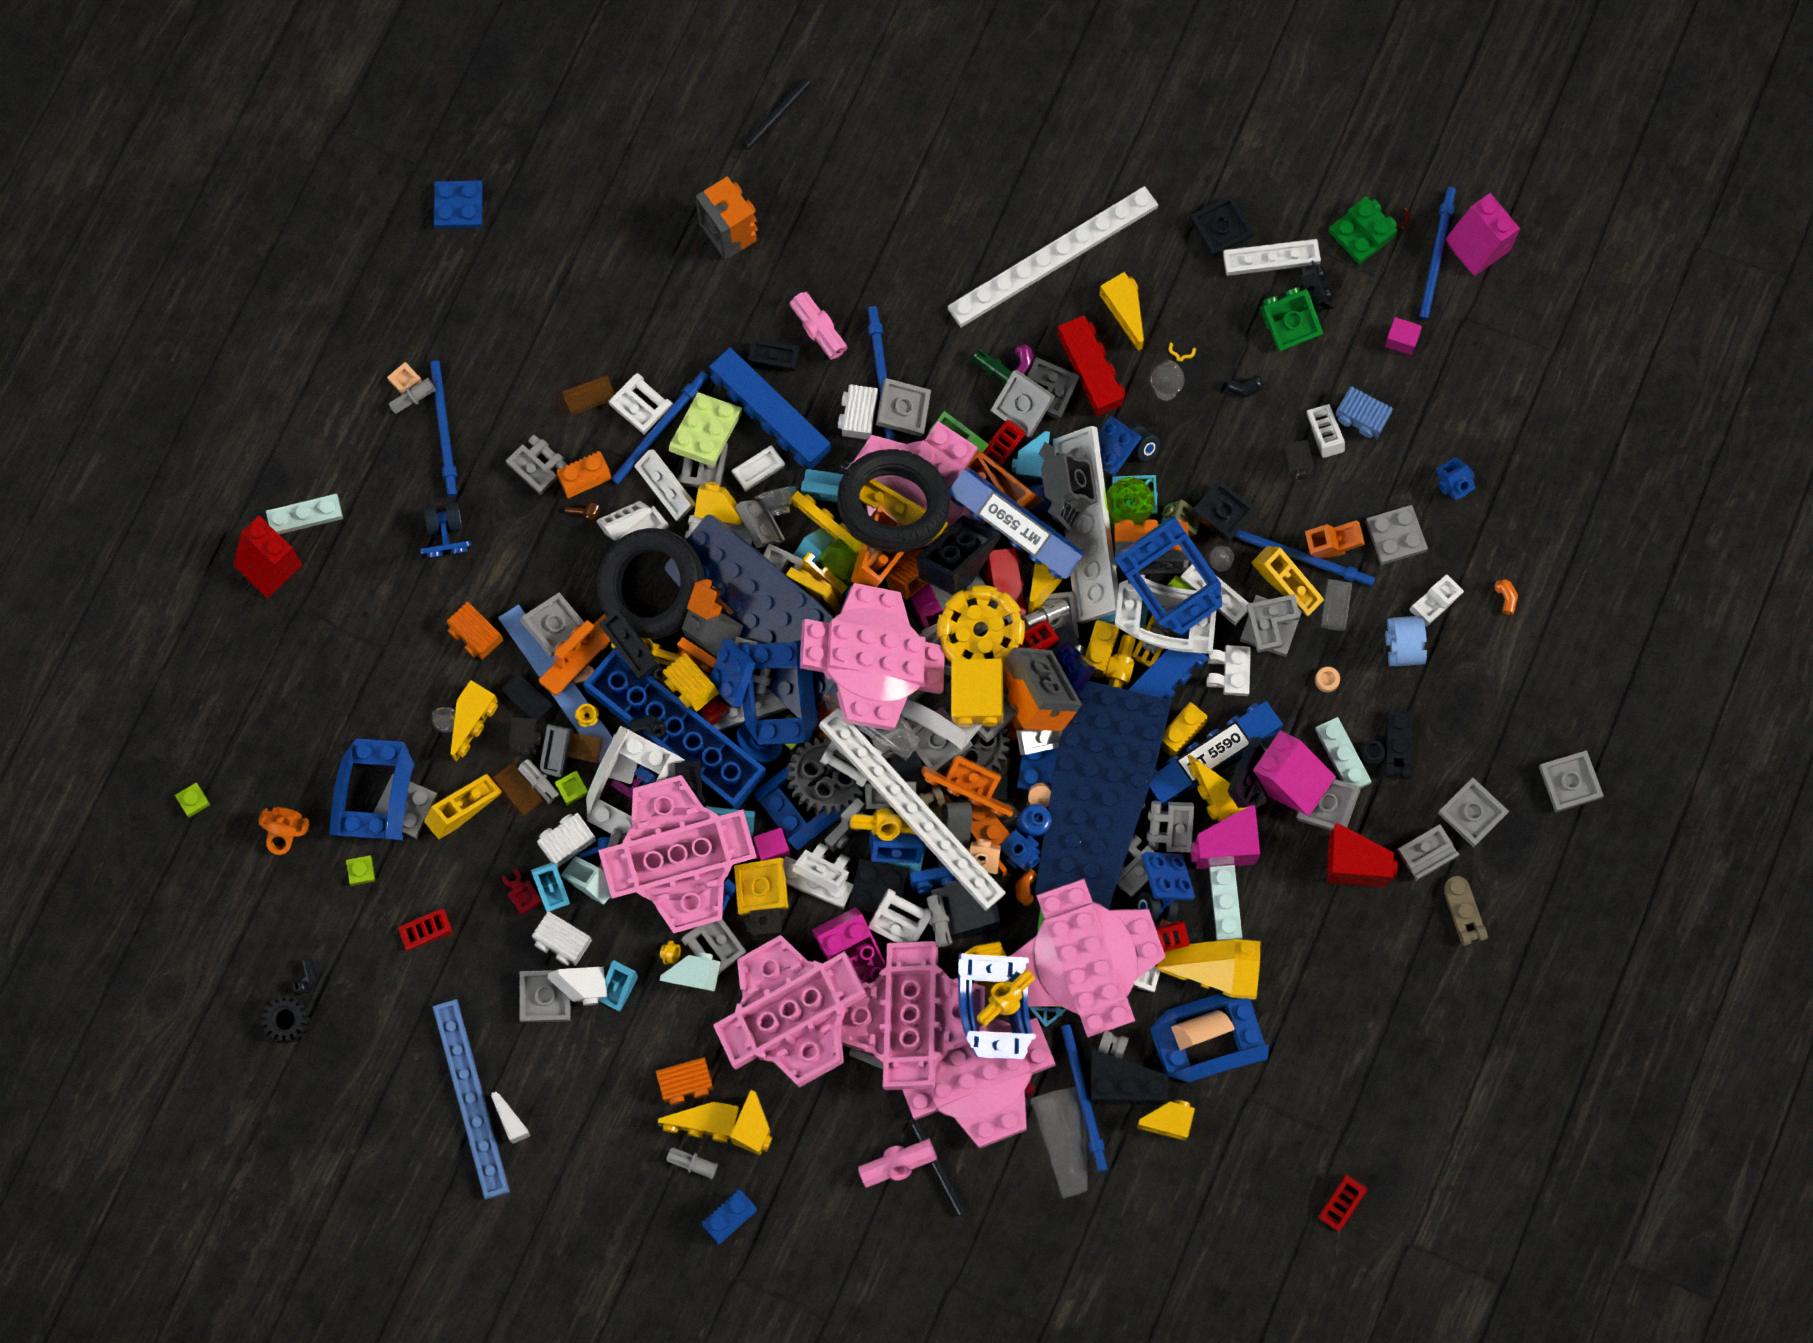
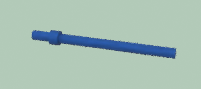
[1419,187,1456,320]
[868,306,896,441]
[430,361,457,497]
[611,371,709,485]
[1235,530,1375,586]
[1061,1025,1108,1173]

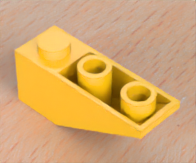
[451,680,498,762]
[1187,755,1247,822]
[658,1102,740,1142]

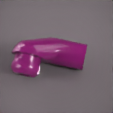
[1015,345,1034,376]

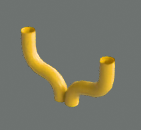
[1169,343,1196,362]

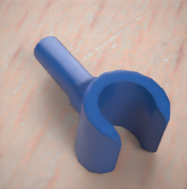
[578,837,610,859]
[722,879,736,914]

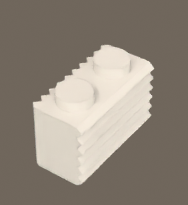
[838,384,878,440]
[537,813,596,868]
[532,911,592,966]

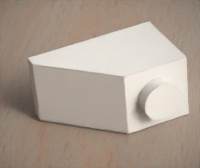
[547,967,607,1006]

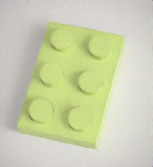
[669,393,742,467]

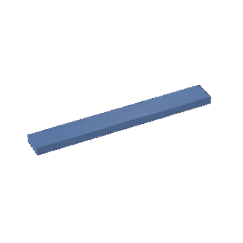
[498,604,613,763]
[432,999,510,1200]

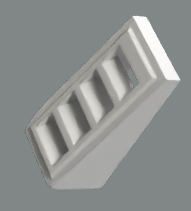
[1307,404,1345,458]
[597,501,652,541]
[491,1092,530,1143]

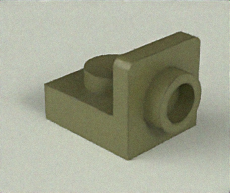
[1161,499,1200,536]

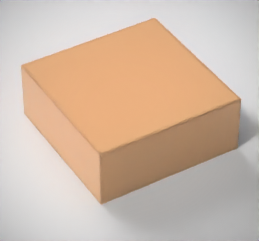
[387,362,422,395]

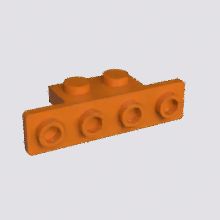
[539,615,611,696]
[921,754,1014,817]
[943,794,1011,877]

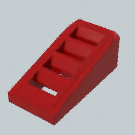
[983,419,1026,466]
[1004,620,1059,650]
[398,908,453,951]
[1155,921,1190,952]
[1318,1174,1368,1232]

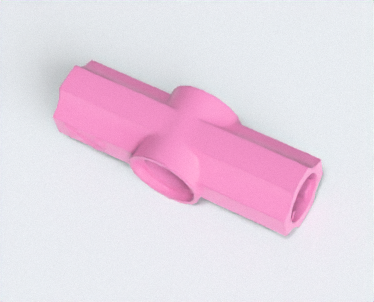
[790,292,847,360]
[858,1139,937,1188]

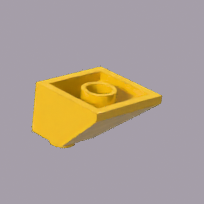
[730,1090,773,1155]

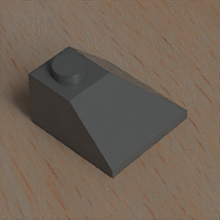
[682,610,743,659]

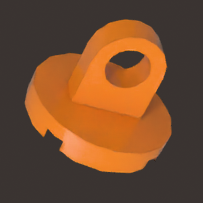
[259,807,309,855]

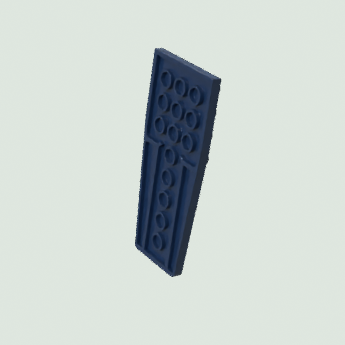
[665,515,837,718]
[1035,678,1172,910]

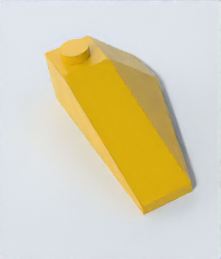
[1157,939,1260,1000]

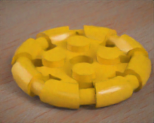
[937,585,1025,665]

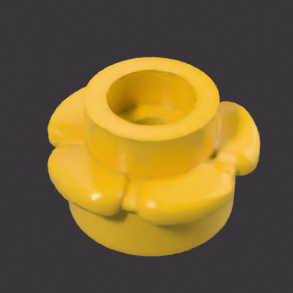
[575,703,599,727]
[660,940,681,965]

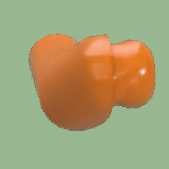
[1495,579,1518,615]
[1015,869,1038,906]

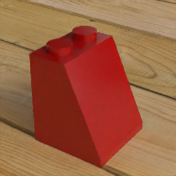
[233,516,302,598]
[1327,824,1398,888]

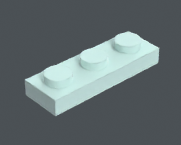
[266,494,343,534]
[1315,717,1372,789]
[1209,865,1242,941]

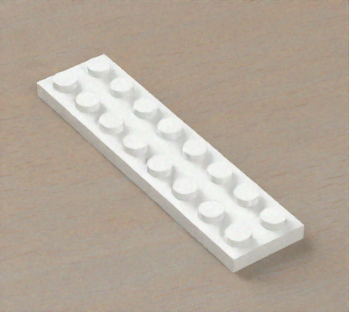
[1053,426,1119,624]

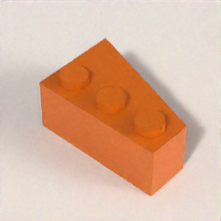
[966,451,1043,511]
[851,505,905,587]

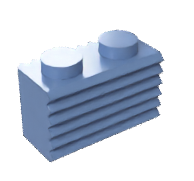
[1335,386,1393,438]

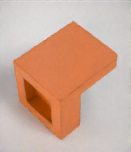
[687,579,722,619]

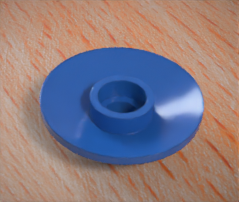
[736,722,782,763]

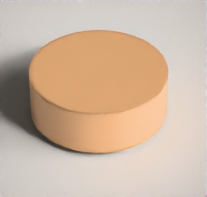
[1315,667,1340,692]
[1028,783,1051,808]

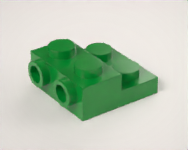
[1329,196,1397,265]
[1259,287,1323,351]

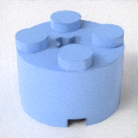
[1385,616,1427,667]

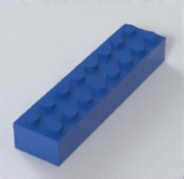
[583,648,767,810]

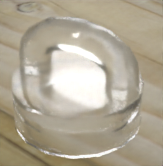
[1210,546,1234,571]
[1019,557,1034,582]
[432,707,456,733]

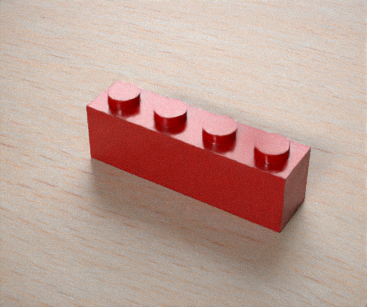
[1057,315,1126,417]
[982,548,1032,647]

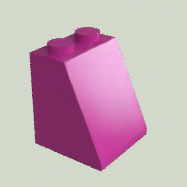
[1445,193,1520,276]
[1253,731,1336,817]
[1190,805,1260,869]

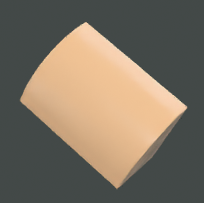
[1171,1010,1235,1051]

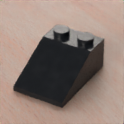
[916,515,1001,595]

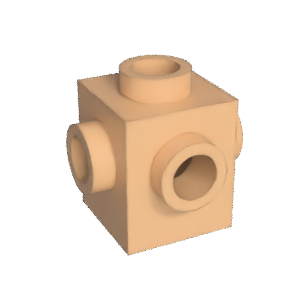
[966,839,1001,874]

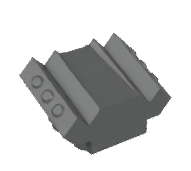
[1038,442,1098,532]

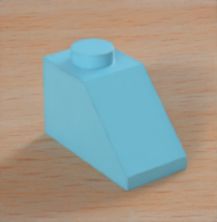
[1011,431,1050,484]

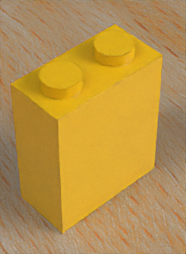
[951,659,1003,727]

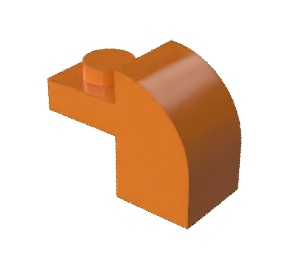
[1305,521,1365,558]

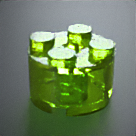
[1105,477,1154,525]
[814,538,859,589]

